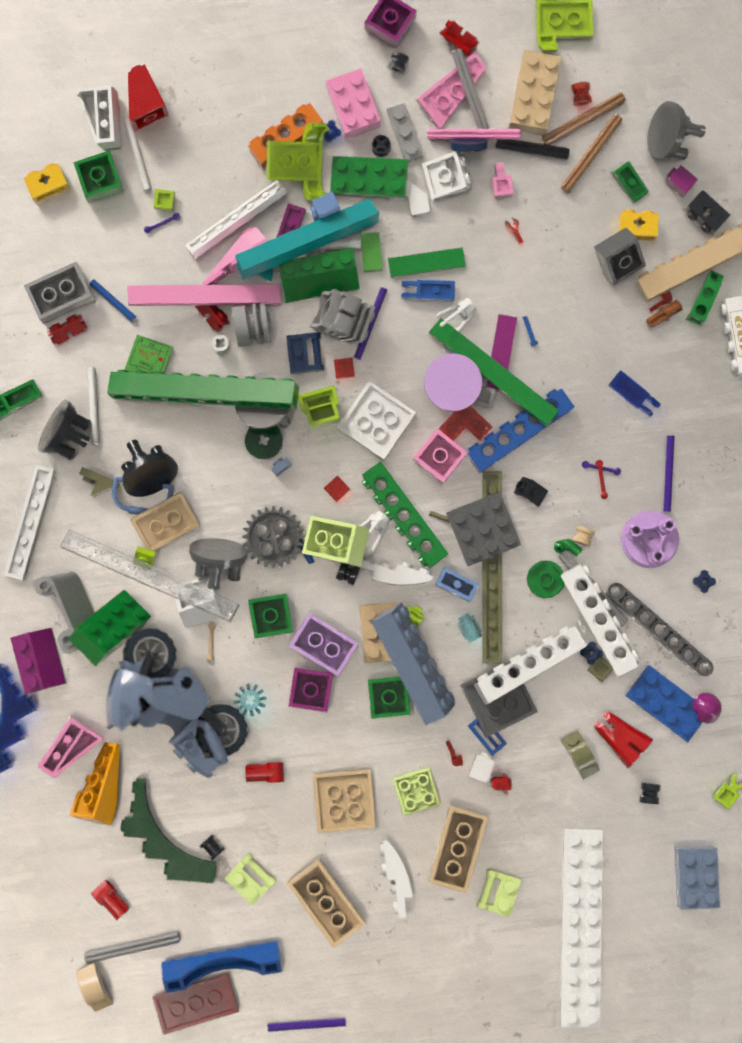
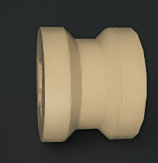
[572,526,595,547]

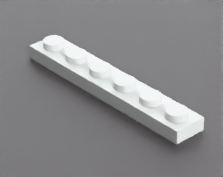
[185,180,287,259]
[4,465,55,581]

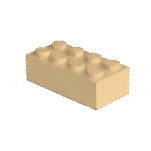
[508,50,561,136]
[428,805,488,893]
[287,858,365,948]

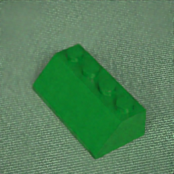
[278,248,360,303]

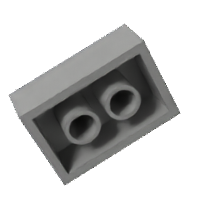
[24,262,95,324]

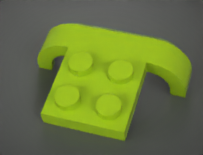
[536,0,593,52]
[266,123,329,201]

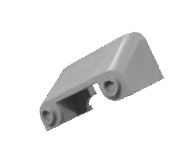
[32,571,94,654]

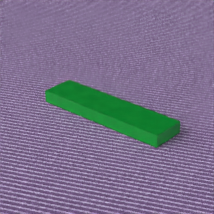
[388,247,465,278]

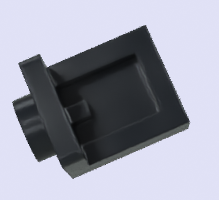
[514,477,548,507]

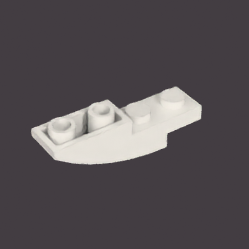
[356,557,434,586]
[380,839,412,919]

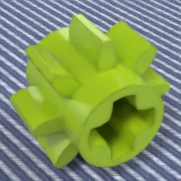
[407,605,425,627]

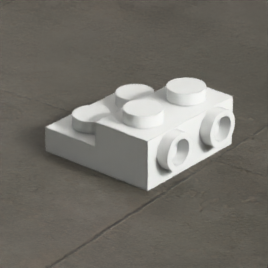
[422,151,473,200]

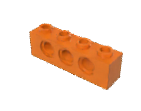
[248,103,323,169]

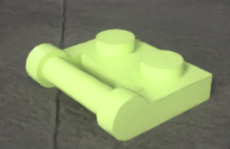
[224,853,276,906]
[476,869,521,917]

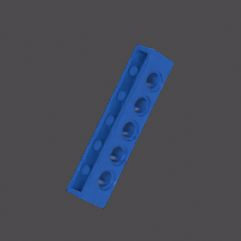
[466,388,575,474]

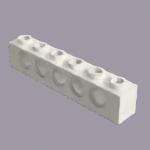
[561,563,640,677]
[473,625,587,705]

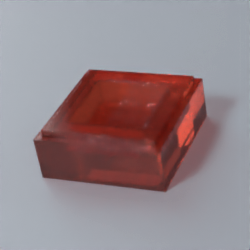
[334,357,355,379]
[323,475,350,503]

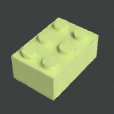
[302,516,370,567]

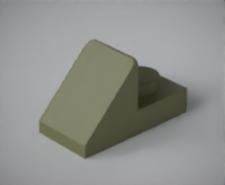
[79,467,120,497]

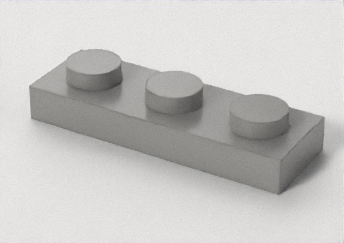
[386,103,423,162]

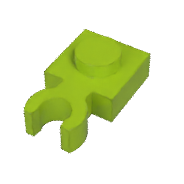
[712,774,742,810]

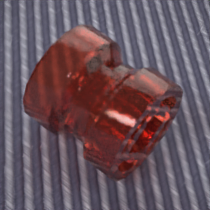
[571,82,592,106]

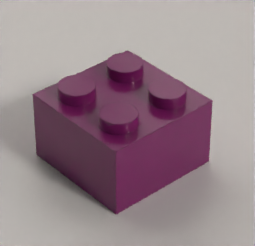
[365,0,417,49]
[289,668,333,712]

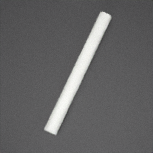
[123,118,151,191]
[87,367,99,444]

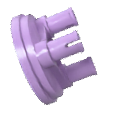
[424,353,482,412]
[621,511,679,568]

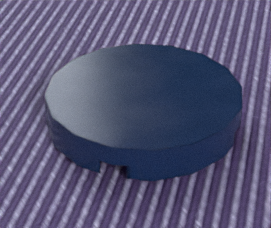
[450,139,488,152]

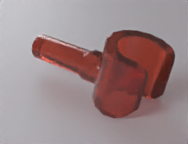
[505,217,523,244]
[649,291,673,313]
[445,740,463,766]

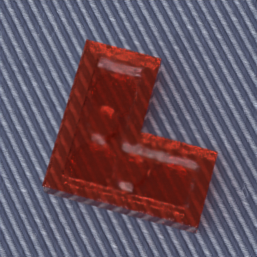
[439,406,493,441]

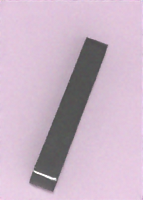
[606,583,714,676]

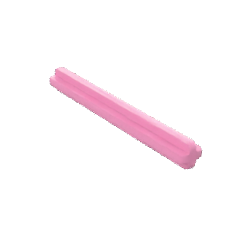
[428,129,521,139]

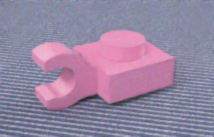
[491,162,513,198]

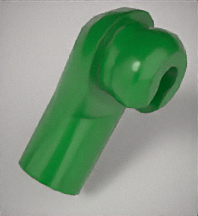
[554,539,583,556]

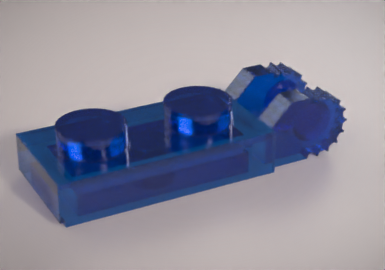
[608,370,661,417]

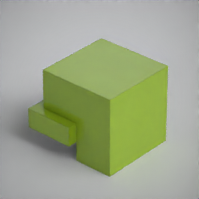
[298,385,340,430]

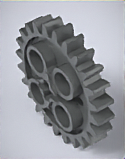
[242,506,305,568]

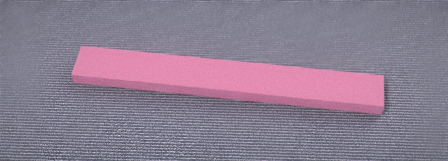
[127,285,281,306]

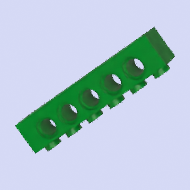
[361,461,449,569]

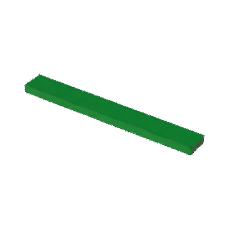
[429,318,559,427]

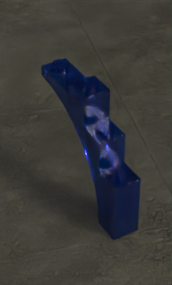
[0,663,37,774]

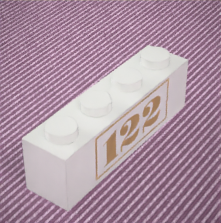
[720,296,742,376]

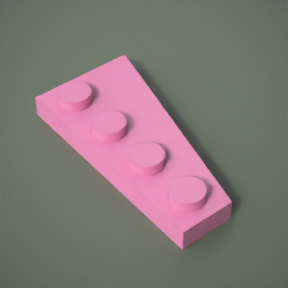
[417,52,487,129]

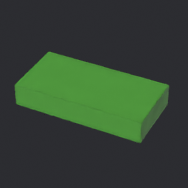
[360,232,382,272]

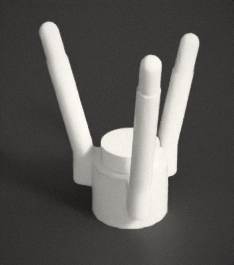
[436,298,476,332]
[360,511,390,559]

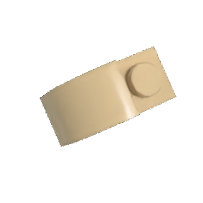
[76,964,113,1012]

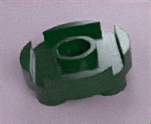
[245,426,283,460]

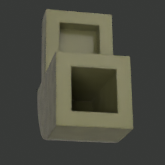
[561,731,600,780]

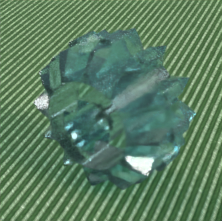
[234,684,267,716]

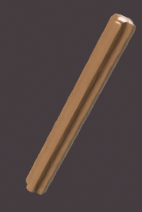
[542,92,626,145]
[561,114,622,193]

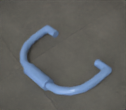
[112,477,174,515]

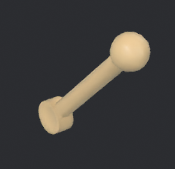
[206,622,216,662]

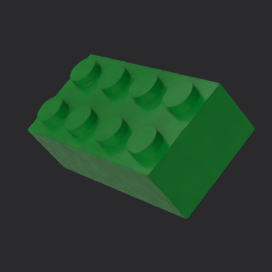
[68,589,151,667]

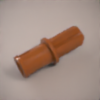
[646,300,683,328]

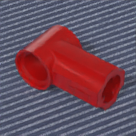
[245,762,284,783]
[91,879,130,920]

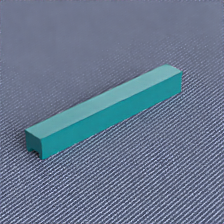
[235,198,380,280]

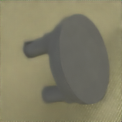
[648,101,706,160]
[235,373,291,430]
[189,538,248,590]

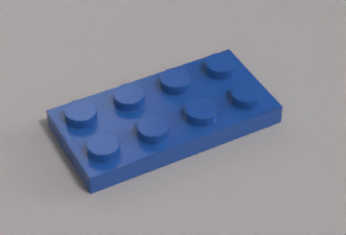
[625,665,703,742]

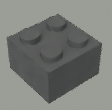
[594,227,646,285]

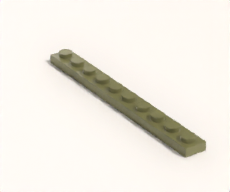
[482,471,502,663]

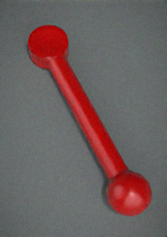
[595,460,608,499]

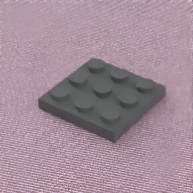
[446,492,521,567]
[460,661,538,738]

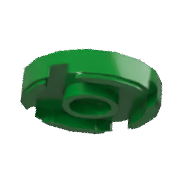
[526,560,564,599]

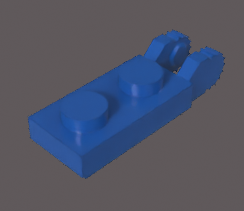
[401,280,455,301]

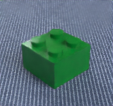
[73,150,124,203]
[248,593,294,639]
[368,677,410,719]

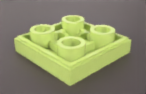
[392,767,441,816]

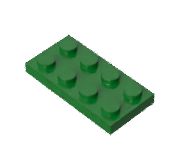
[330,156,408,198]

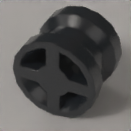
[387,51,409,74]
[372,135,391,157]

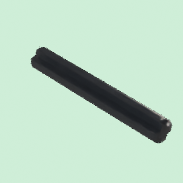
[495,139,570,159]

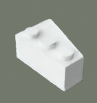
[75,85,121,149]

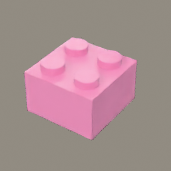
[413,428,467,484]

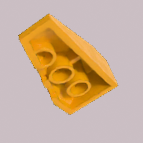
[70,743,120,825]

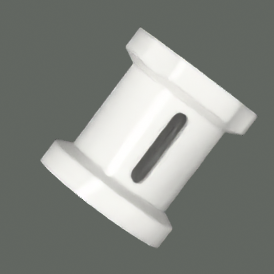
[212,335,230,355]

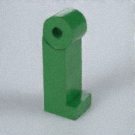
[686,270,724,326]

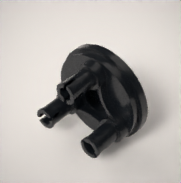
[38,400,91,460]
[121,440,178,497]

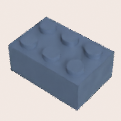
[674,846,720,909]

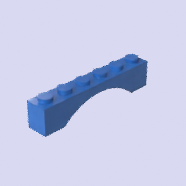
[161,941,282,993]

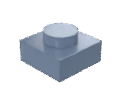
[272,457,292,476]

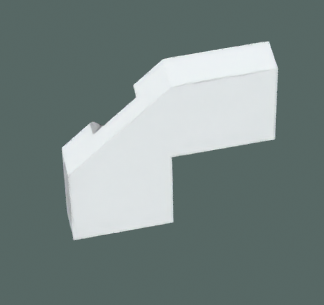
[389,180,430,216]

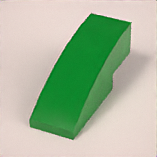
[0,379,42,421]

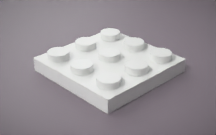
[337,381,416,460]

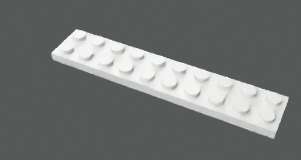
[560,828,603,1028]

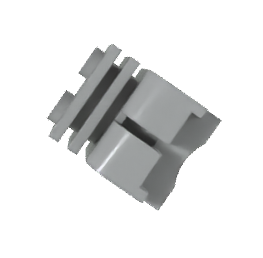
[310,289,375,344]

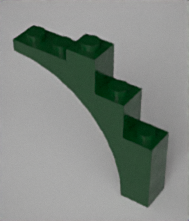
[121,777,217,883]

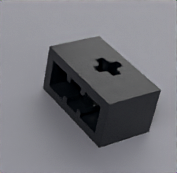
[684,190,731,235]

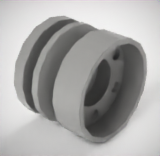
[232,302,272,347]

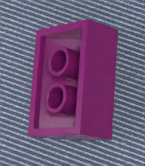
[10,628,66,694]

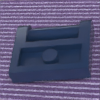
[286,332,325,374]

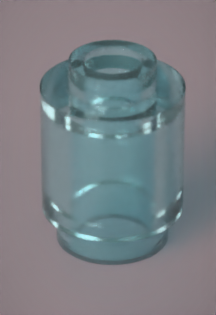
[457,613,482,643]

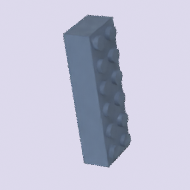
[371,602,455,725]

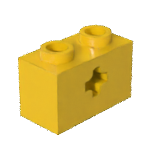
[23,163,70,203]
[618,209,659,241]

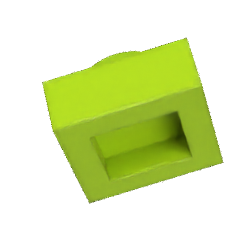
[153,189,175,211]
[133,546,156,570]

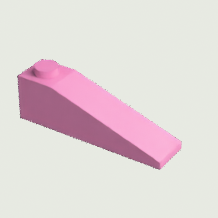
[202,227,267,285]

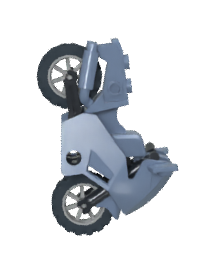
[106,628,248,778]

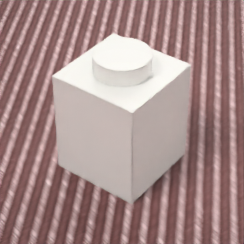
[468,752,495,783]

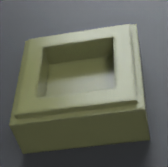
[587,657,613,682]

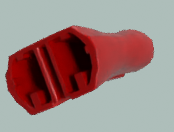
[594,711,653,768]

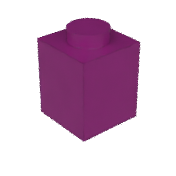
[666,165,698,198]

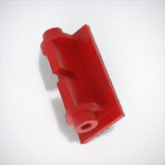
[439,20,479,55]
[195,305,230,332]
[47,314,87,345]
[490,773,511,795]

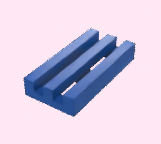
[468,719,507,756]

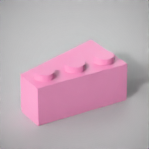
[38,716,103,777]

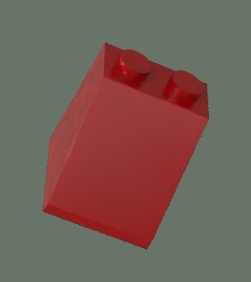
[128,64,169,132]

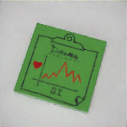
[124,335,173,374]

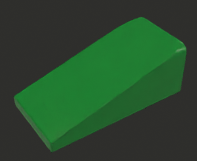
[611,161,649,203]

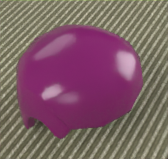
[692,693,722,724]

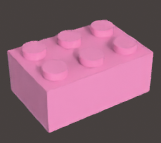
[326,68,381,139]

